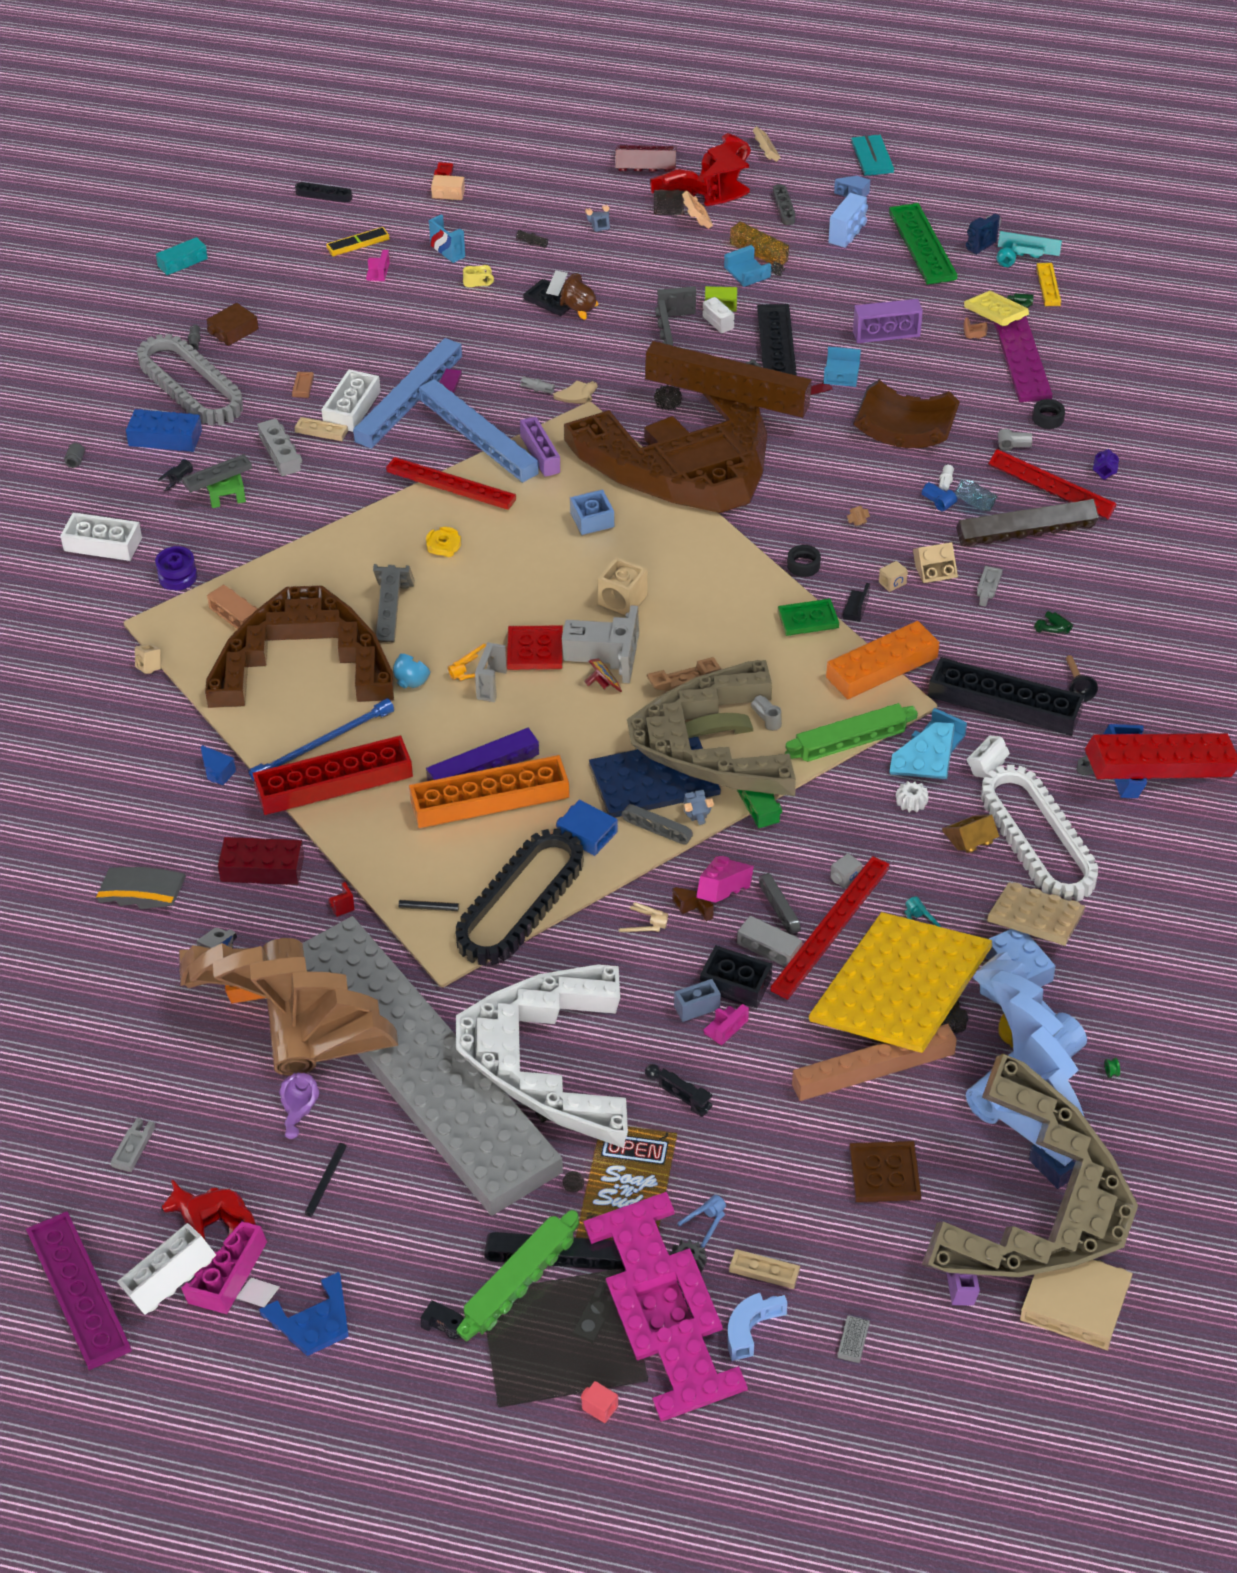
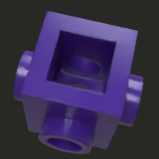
[1093,448,1119,480]

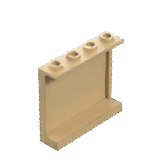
[1020,1260,1133,1351]

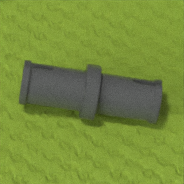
[188,325,201,350]

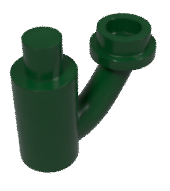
[1007,293,1034,308]
[1034,611,1073,634]

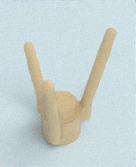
[619,902,668,932]

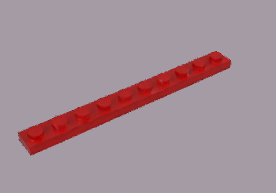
[771,856,890,1000]

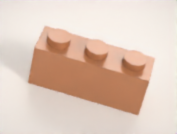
[207,584,258,629]

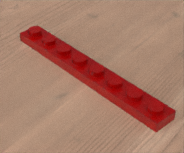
[988,449,1117,520]
[386,457,516,510]

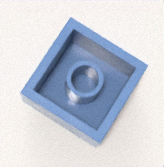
[570,490,615,535]

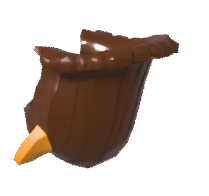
[560,273,599,320]

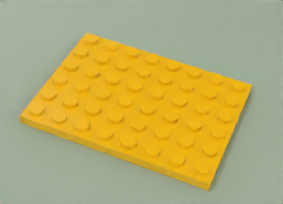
[809,912,992,1053]

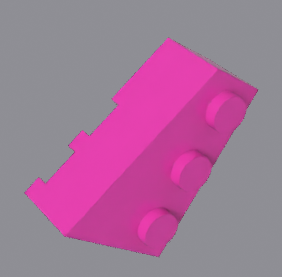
[696,856,754,903]

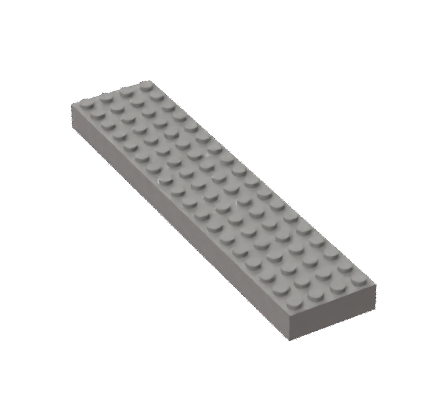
[302,916,563,1216]

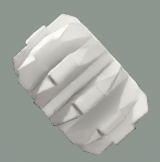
[896,781,929,813]

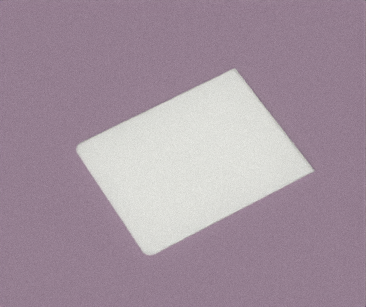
[236,1278,279,1307]

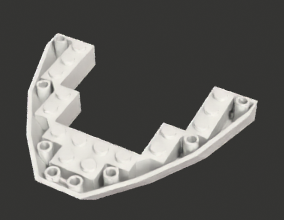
[456,964,628,1148]

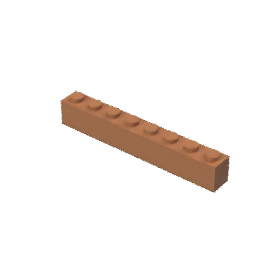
[792,1024,957,1101]

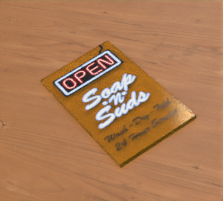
[576,1126,677,1240]

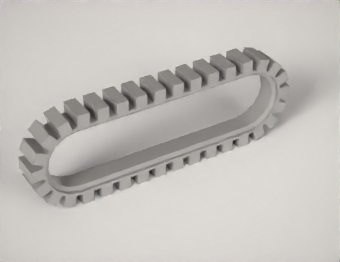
[137,334,243,426]

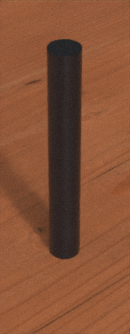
[399,900,459,911]

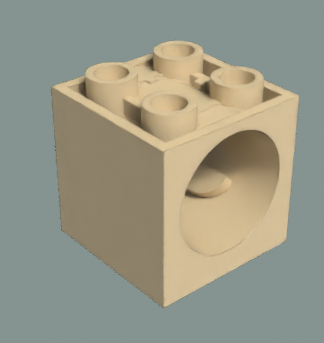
[598,557,648,615]

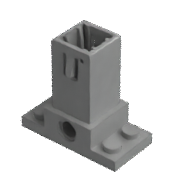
[562,605,639,683]

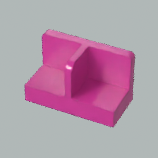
[366,249,390,281]
[704,1004,749,1046]

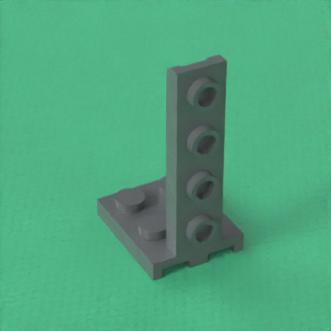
[655,286,696,346]
[373,564,415,642]

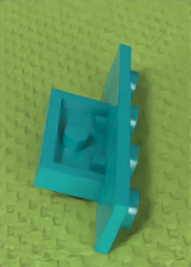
[997,231,1062,258]

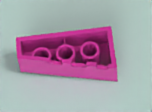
[181,1222,267,1314]

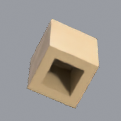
[879,561,908,592]

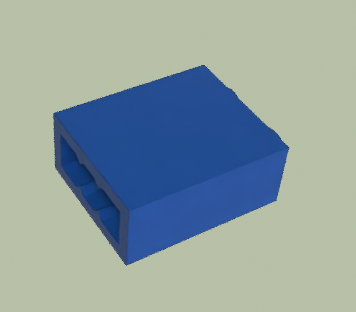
[556,799,618,856]

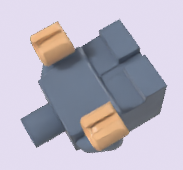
[585,205,610,232]
[684,790,714,825]

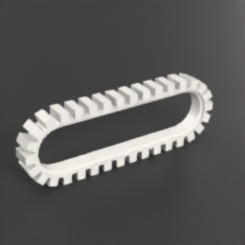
[981,765,1098,902]

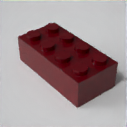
[218,837,304,885]

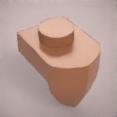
[963,317,988,339]

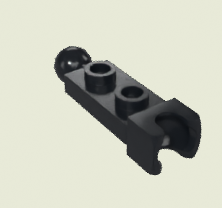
[645,1064,713,1117]

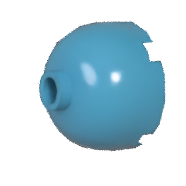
[393,654,431,688]

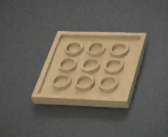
[987,882,1085,946]

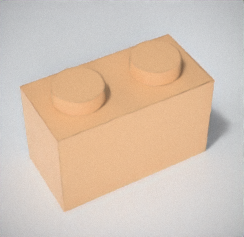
[431,175,465,200]

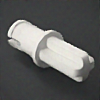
[939,465,954,491]

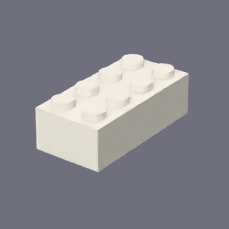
[322,369,381,432]
[60,513,142,561]
[117,1223,216,1315]

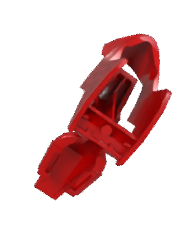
[650,133,751,206]

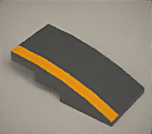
[96,867,186,909]

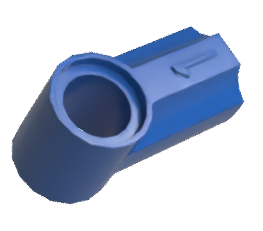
[922,482,957,512]

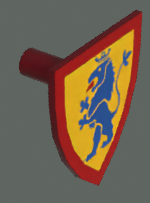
[584,658,622,692]

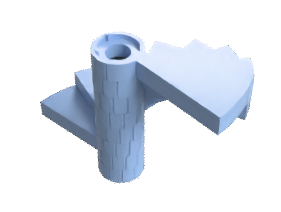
[966,952,1087,1166]

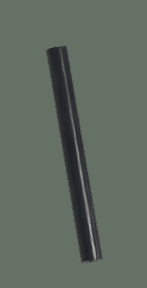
[305,1143,347,1217]

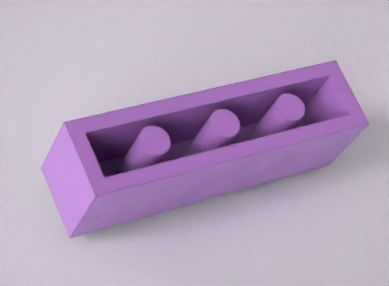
[520,416,560,477]

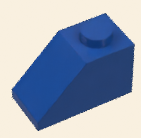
[200,745,236,785]

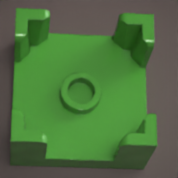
[207,474,246,508]

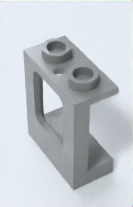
[475,642,507,702]

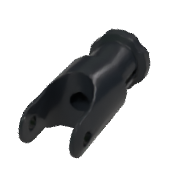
[157,459,193,491]

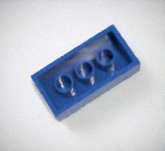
[126,409,202,452]

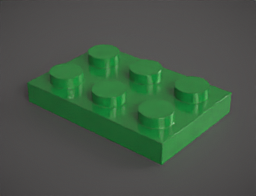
[778,598,839,636]

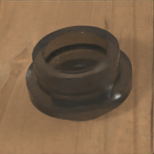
[562,1171,584,1192]

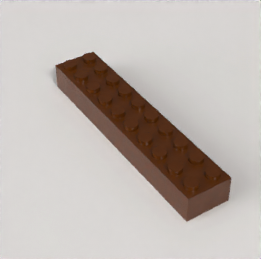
[645,341,812,418]

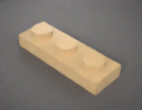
[753,126,781,162]
[295,417,348,441]
[729,1249,800,1289]

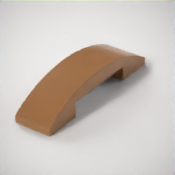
[647,657,722,691]

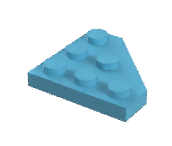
[890,722,955,779]

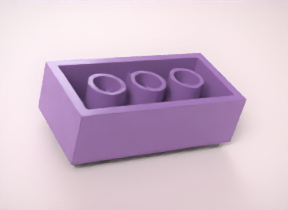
[853,299,923,343]

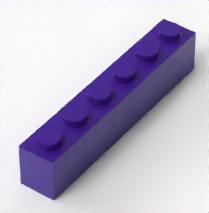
[426,727,539,781]

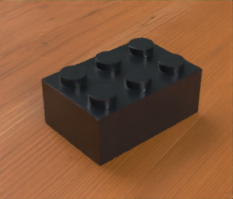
[700,945,773,1009]

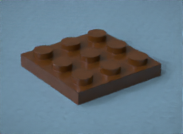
[849,1141,921,1203]

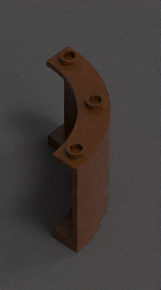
[853,379,960,448]

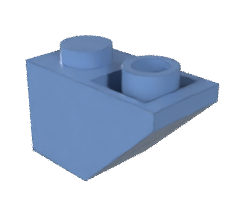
[834,176,870,197]

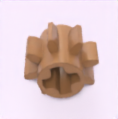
[847,506,870,526]

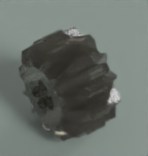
[654,385,682,411]

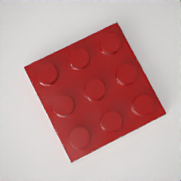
[507,625,563,670]

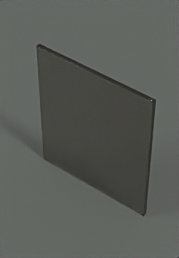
[486,1268,649,1408]

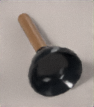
[1066,655,1098,702]

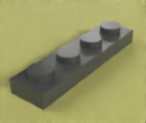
[182,454,252,493]

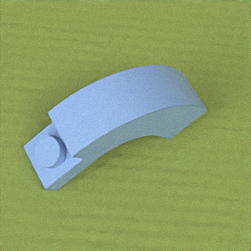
[727,1293,787,1361]

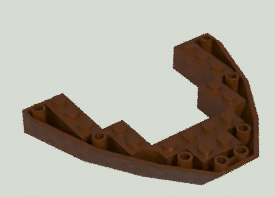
[205,585,394,708]

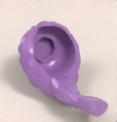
[279,1072,319,1139]

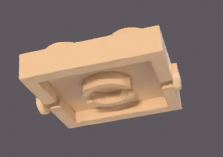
[682,191,713,229]

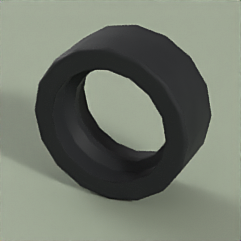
[1032,399,1065,429]
[787,545,821,577]

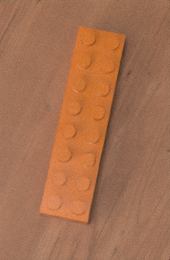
[409,755,569,828]

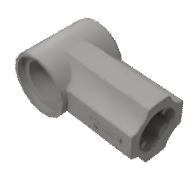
[998,429,1032,451]
[751,695,782,730]

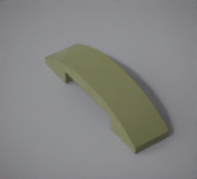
[685,713,753,738]

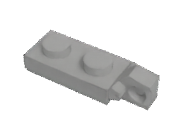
[977,566,1003,607]

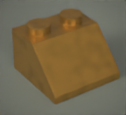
[942,815,1000,853]

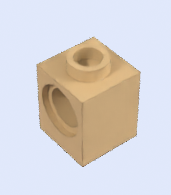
[135,643,161,674]

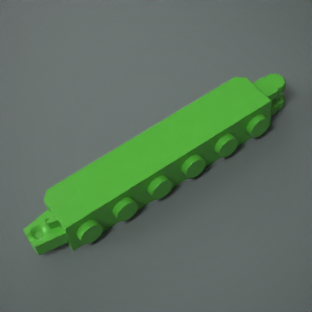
[785,703,918,762]
[456,1210,579,1341]

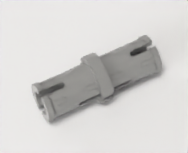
[520,376,555,395]

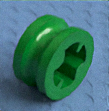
[1104,1058,1120,1078]

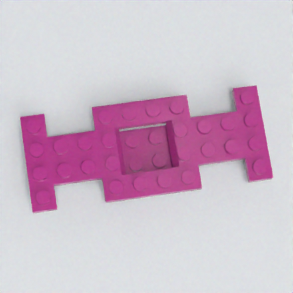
[583,1192,748,1422]

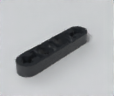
[295,182,352,203]

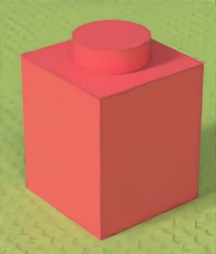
[581,1381,618,1423]

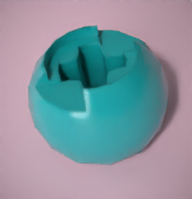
[996,247,1016,267]

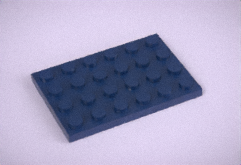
[589,737,721,818]

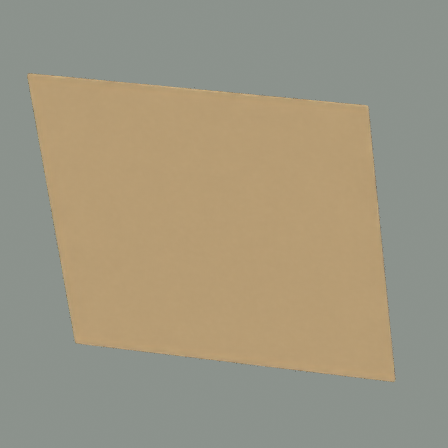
[124,402,937,987]

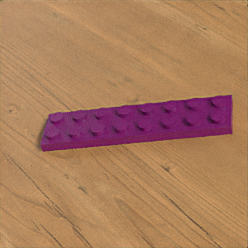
[993,316,1053,402]
[26,1211,132,1370]

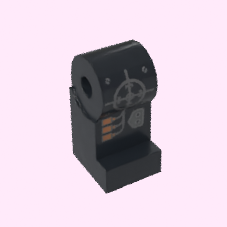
[420,1300,464,1339]

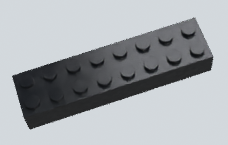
[928,657,1085,736]

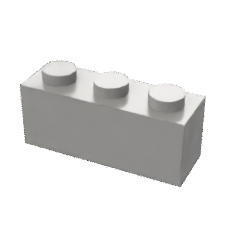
[737,916,802,967]

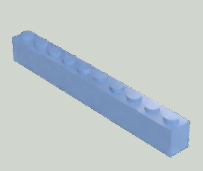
[353,338,462,449]
[419,379,539,483]

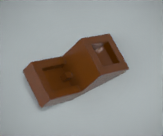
[672,887,714,922]

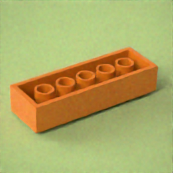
[826,621,940,700]

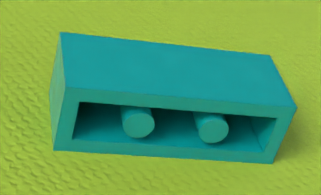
[156,237,208,275]

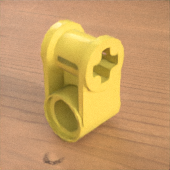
[463,265,494,287]

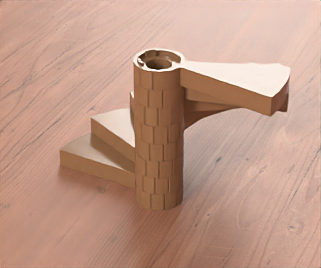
[179,938,398,1076]

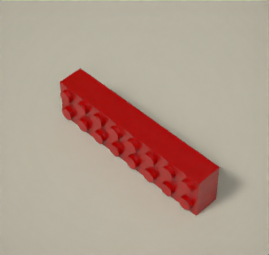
[1084,733,1237,779]
[253,735,413,815]

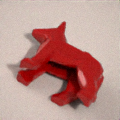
[161,1180,256,1241]

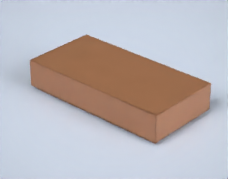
[292,372,314,398]

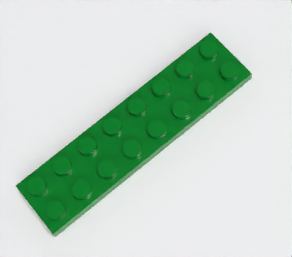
[889,203,958,285]

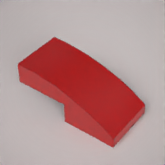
[434,162,454,176]

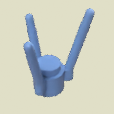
[677,1195,726,1248]

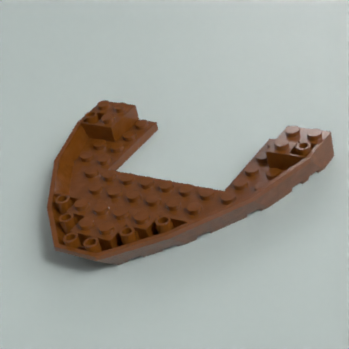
[564,393,767,513]

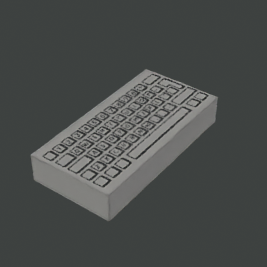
[837,1316,870,1363]

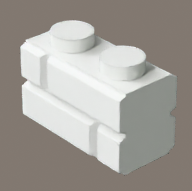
[703,297,734,333]
[966,735,1010,778]

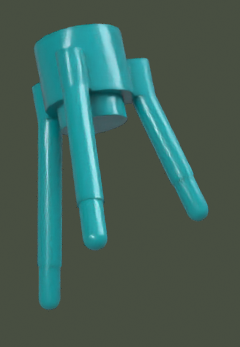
[904,896,941,927]

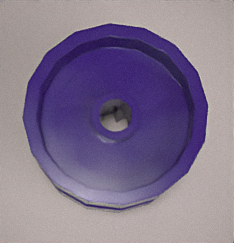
[155,546,197,591]

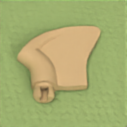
[553,381,598,404]

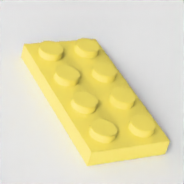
[964,291,1029,326]

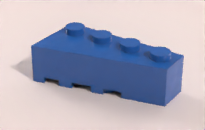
[1103,724,1147,798]

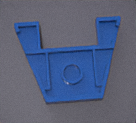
[259,1272,349,1356]

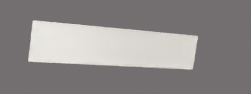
[546,271,568,296]

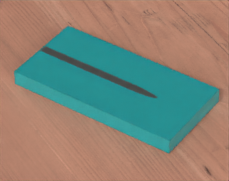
[851,134,894,176]

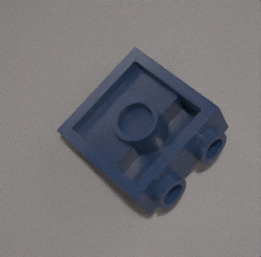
[966,213,1000,255]

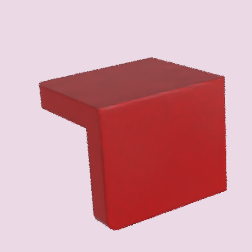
[328,882,355,917]

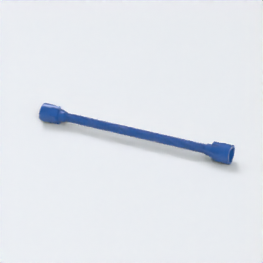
[248,698,394,782]

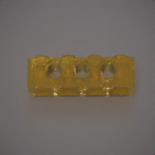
[730,221,789,268]

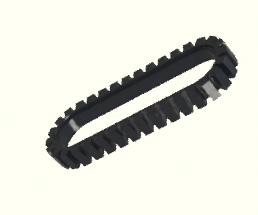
[455,829,584,966]

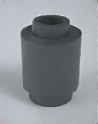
[64,443,85,468]

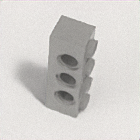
[257,418,302,476]

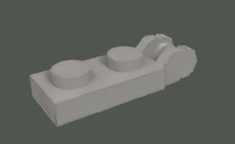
[111,1118,155,1172]

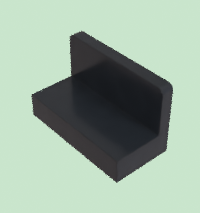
[843,583,870,622]

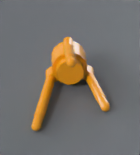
[448,644,486,681]

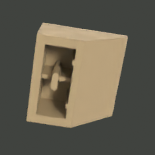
[913,542,958,583]

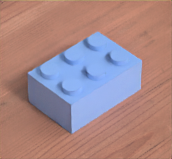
[829,193,868,248]
[986,929,1056,987]

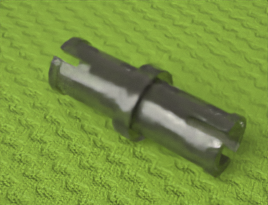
[516,230,548,248]

